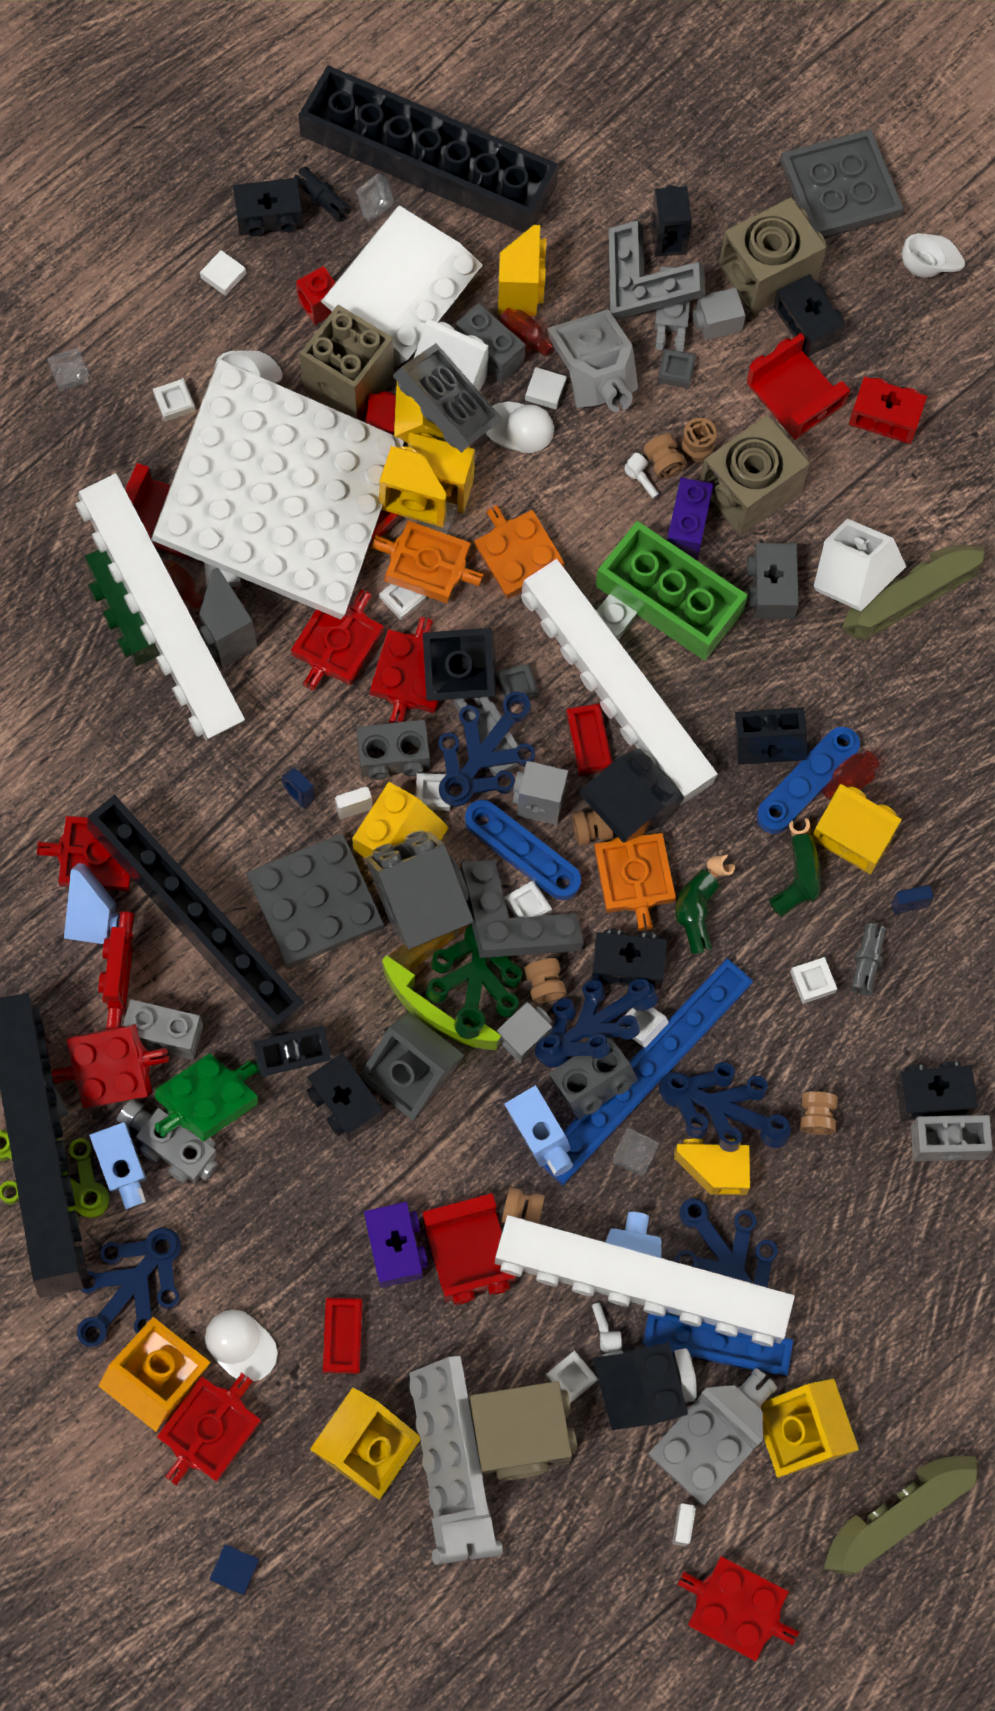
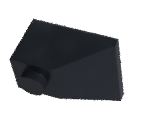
[423,628,496,701]

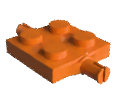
[474,505,565,600]
[371,520,484,604]
[594,833,676,931]

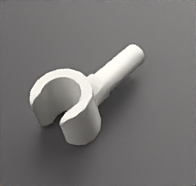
[625,453,659,499]
[592,1303,622,1353]

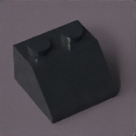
[579,748,685,843]
[592,1338,688,1430]

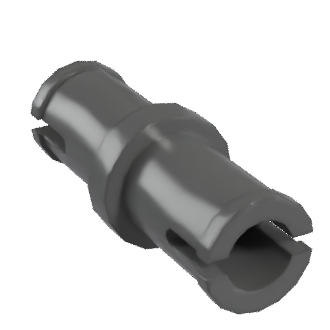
[850,923,887,996]

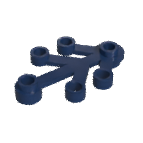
[438,691,536,807]
[535,978,658,1068]
[659,1062,791,1152]
[674,1198,778,1288]
[77,1228,181,1349]

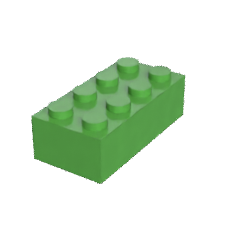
[595,521,748,661]

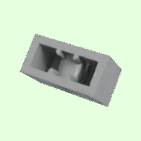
[512,761,568,825]
[123,999,203,1060]
[910,1115,992,1161]

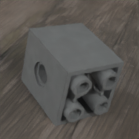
[365,830,474,950]

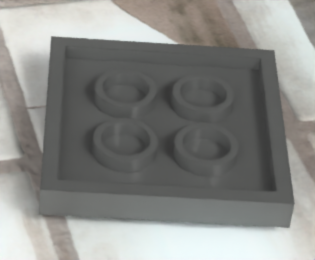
[780,129,904,237]
[393,343,502,453]
[246,833,384,969]

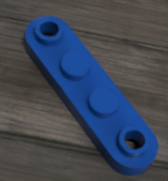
[757,727,860,834]
[465,800,581,900]

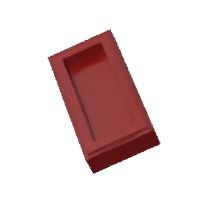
[566,703,612,776]
[322,1298,363,1374]

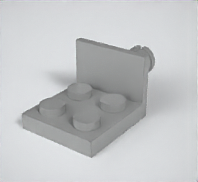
[547,309,638,412]
[648,1368,777,1507]

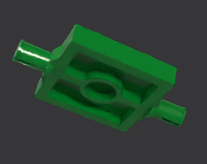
[155,1053,258,1142]

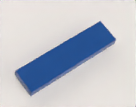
[643,1313,793,1377]

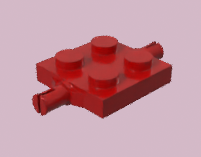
[291,589,384,691]
[369,617,438,723]
[37,816,131,892]
[98,911,135,1029]
[52,1024,169,1108]
[157,1372,262,1486]
[677,1556,799,1661]

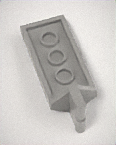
[409,1356,503,1565]

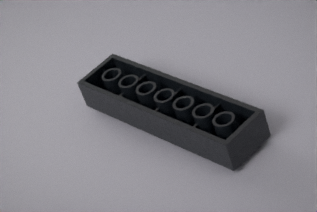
[298,65,559,233]
[0,992,88,1298]

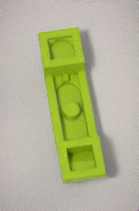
[382,955,501,1050]

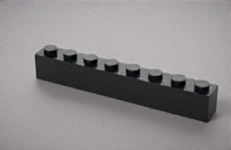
[87,794,304,1034]

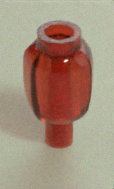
[498,307,553,356]
[161,559,204,609]
[821,750,880,800]

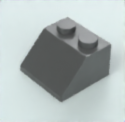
[198,568,257,667]
[359,1012,464,1121]

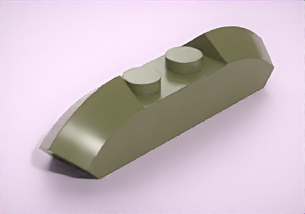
[842,545,985,640]
[824,1456,977,1576]

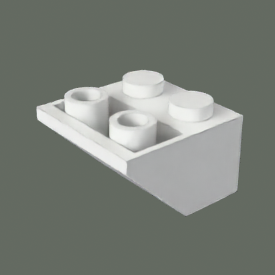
[414,319,488,391]
[814,519,906,611]

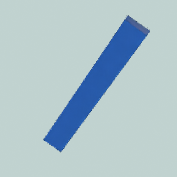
[541,958,753,1186]

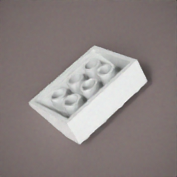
[321,206,483,368]

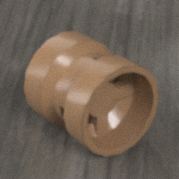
[681,418,717,462]
[643,433,687,480]
[571,810,613,846]
[524,958,567,1004]
[800,1092,838,1135]
[502,1187,545,1224]

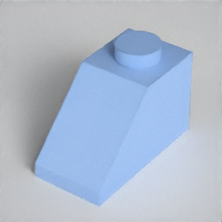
[64,863,120,944]

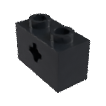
[233,177,303,236]
[650,185,692,257]
[773,274,845,357]
[735,707,807,765]
[591,929,667,989]
[250,1023,332,1077]
[306,1053,384,1142]
[896,1061,978,1121]

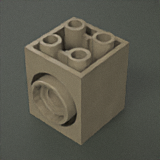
[719,197,826,315]
[300,304,395,421]
[700,415,810,536]
[469,1381,577,1481]

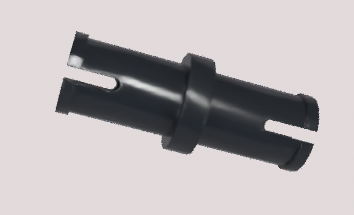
[294,166,352,222]

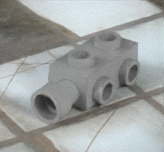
[117,1099,218,1184]

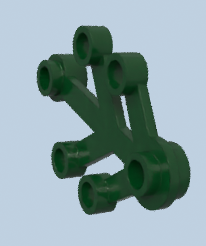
[426,924,523,1039]

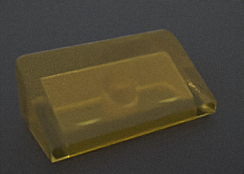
[389,928,459,972]

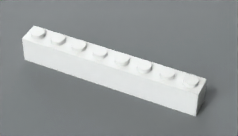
[75,473,245,741]
[521,559,717,806]
[495,1215,795,1347]

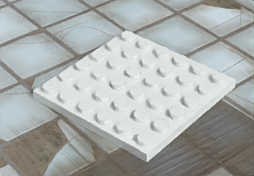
[151,359,404,619]

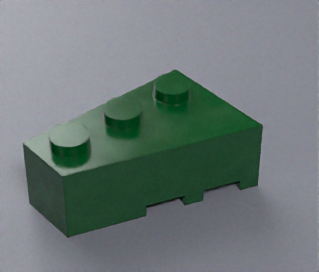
[85,549,160,666]

